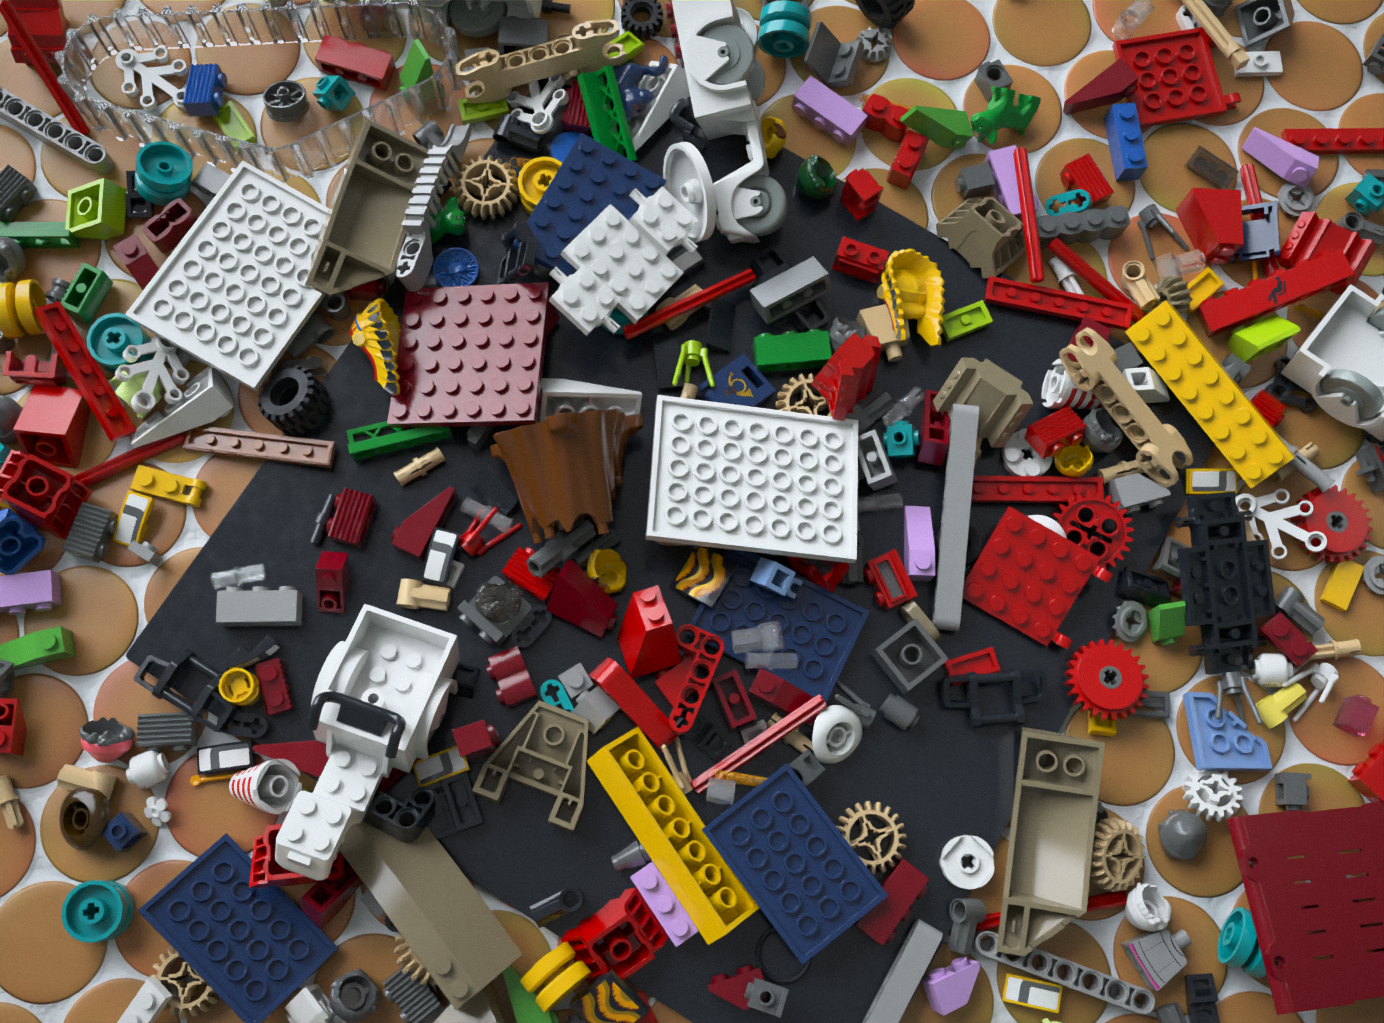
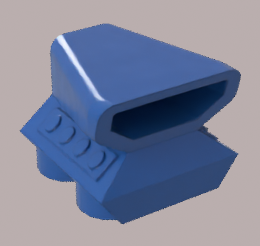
[0,508,46,575]

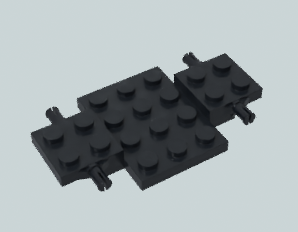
[1175,491,1276,675]

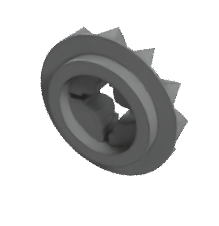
[856,27,892,62]
[1277,182,1316,218]
[1362,555,1384,595]
[1112,601,1147,642]

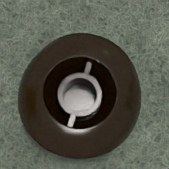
[59,787,110,851]

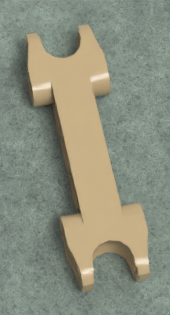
[455,19,626,103]
[1059,327,1193,488]

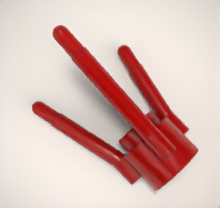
[459,507,522,557]

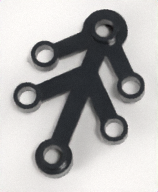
[1264,349,1317,414]

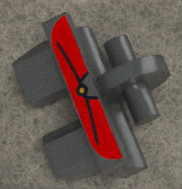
[1354,443,1384,493]

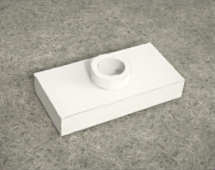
[1233,51,1283,77]

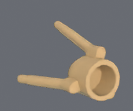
[662,736,693,794]

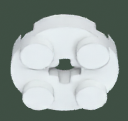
[1002,428,1053,476]
[939,835,995,890]

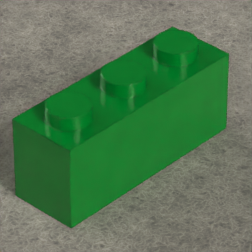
[753,329,832,373]

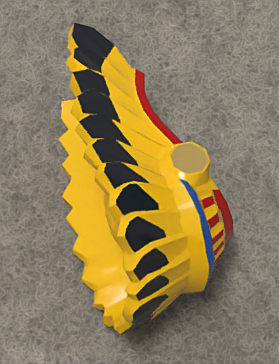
[877,249,945,346]
[349,298,401,395]

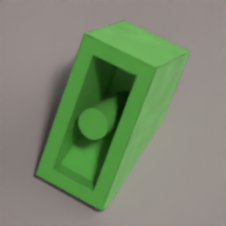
[1146,601,1186,646]

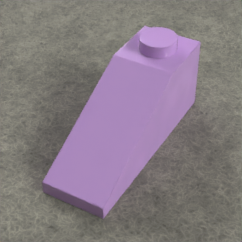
[1242,127,1319,188]
[904,506,935,582]

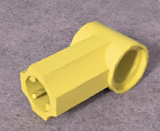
[1255,682,1307,729]

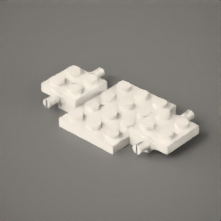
[549,186,699,336]

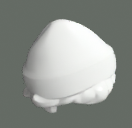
[1125,882,1172,932]

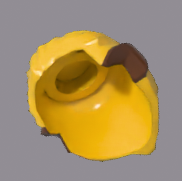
[749,116,787,159]
[587,549,627,594]

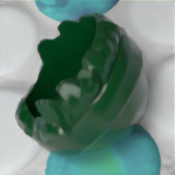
[796,154,838,200]

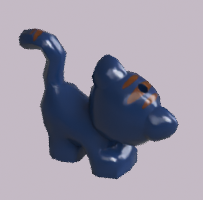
[605,55,668,123]

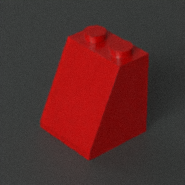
[1176,188,1243,265]
[13,384,91,468]
[617,585,681,679]

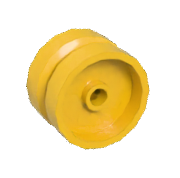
[518,157,562,215]
[0,279,48,339]
[520,941,591,1014]

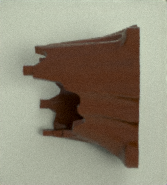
[490,409,644,544]

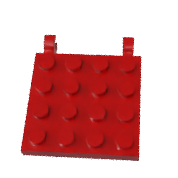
[1112,27,1241,128]
[962,506,1113,650]

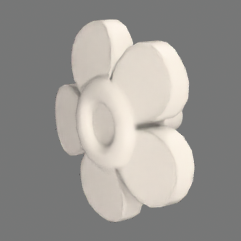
[144,796,171,826]

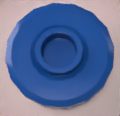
[433,247,479,287]

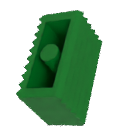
[61,263,113,324]

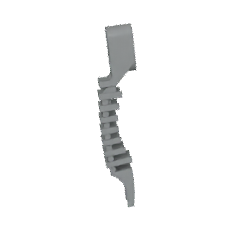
[394,124,472,292]

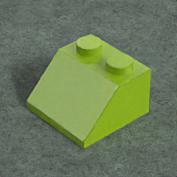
[65,178,127,240]
[1226,314,1301,363]

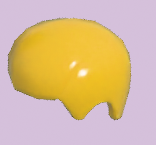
[1054,444,1094,477]

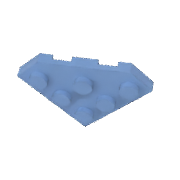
[1183,692,1272,771]

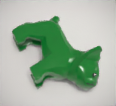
[971,86,1041,145]
[405,196,467,246]

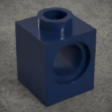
[102,812,148,852]

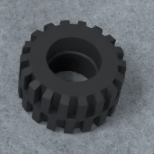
[855,0,915,29]
[258,365,330,435]

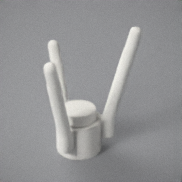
[1282,663,1339,722]

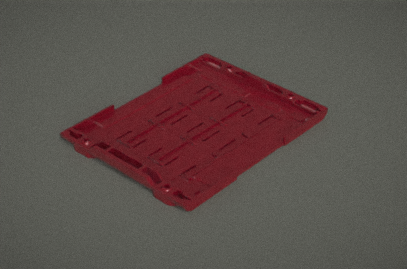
[1227,801,1384,1015]

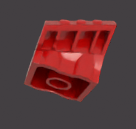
[2,0,75,66]
[1276,212,1376,294]
[811,333,882,421]
[0,450,92,540]
[249,824,344,889]
[561,887,669,987]

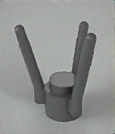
[1137,204,1189,261]
[1215,672,1263,729]
[835,679,876,729]

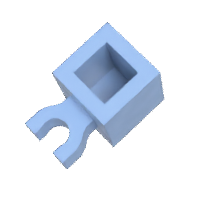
[750,557,803,599]

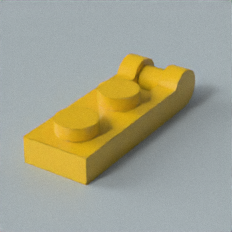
[130,465,208,508]

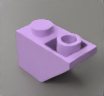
[921,956,980,1015]

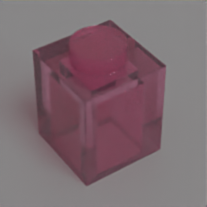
[1333,694,1380,737]

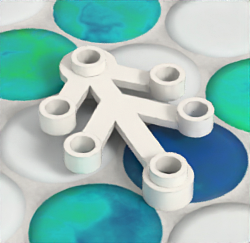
[116,46,188,111]
[506,74,569,134]
[115,335,189,413]
[1235,489,1327,560]

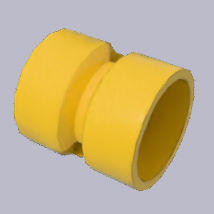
[219,668,262,707]

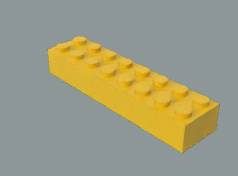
[1125,300,1295,488]
[587,727,759,945]

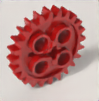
[1052,491,1134,569]

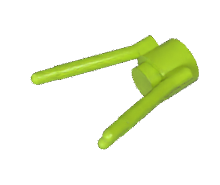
[672,340,715,387]

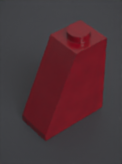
[546,560,618,638]

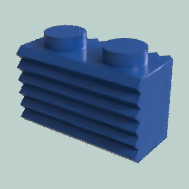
[182,63,227,116]

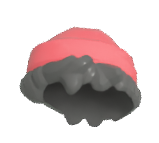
[79,717,135,763]

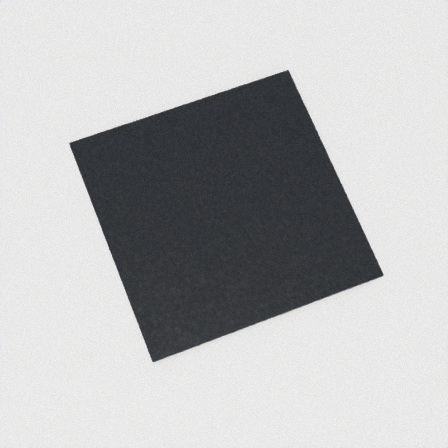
[126,34,1215,1023]

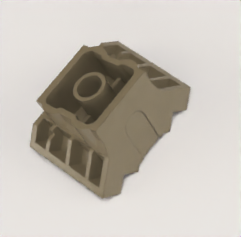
[936,196,1026,278]
[933,358,1033,447]

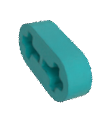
[1045,189,1093,217]
[540,679,574,713]

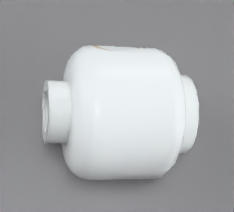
[1252,653,1293,687]
[126,751,170,789]

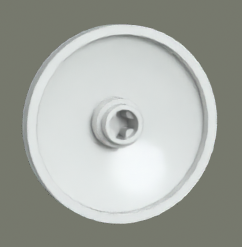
[663,142,716,243]

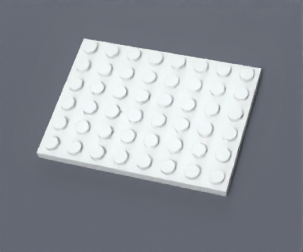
[125,160,329,391]
[646,395,858,563]

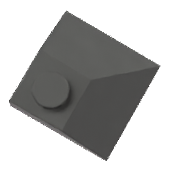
[1235,0,1295,48]

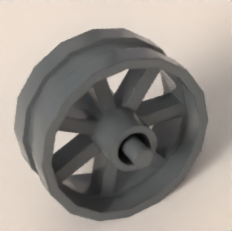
[262,80,309,122]

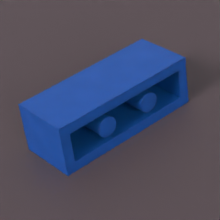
[1104,102,1148,182]

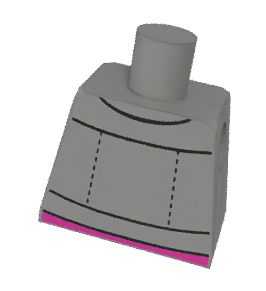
[1120,928,1192,991]

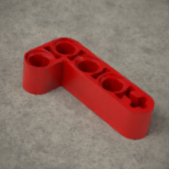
[668,624,724,735]
[588,657,679,752]

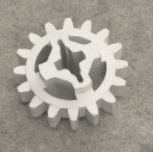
[1182,768,1243,822]

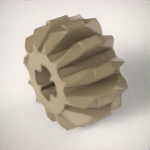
[1154,276,1193,315]

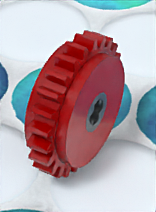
[1290,485,1373,564]
[1064,639,1149,722]

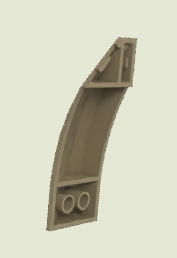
[305,119,429,296]
[997,727,1105,956]
[340,821,523,1010]

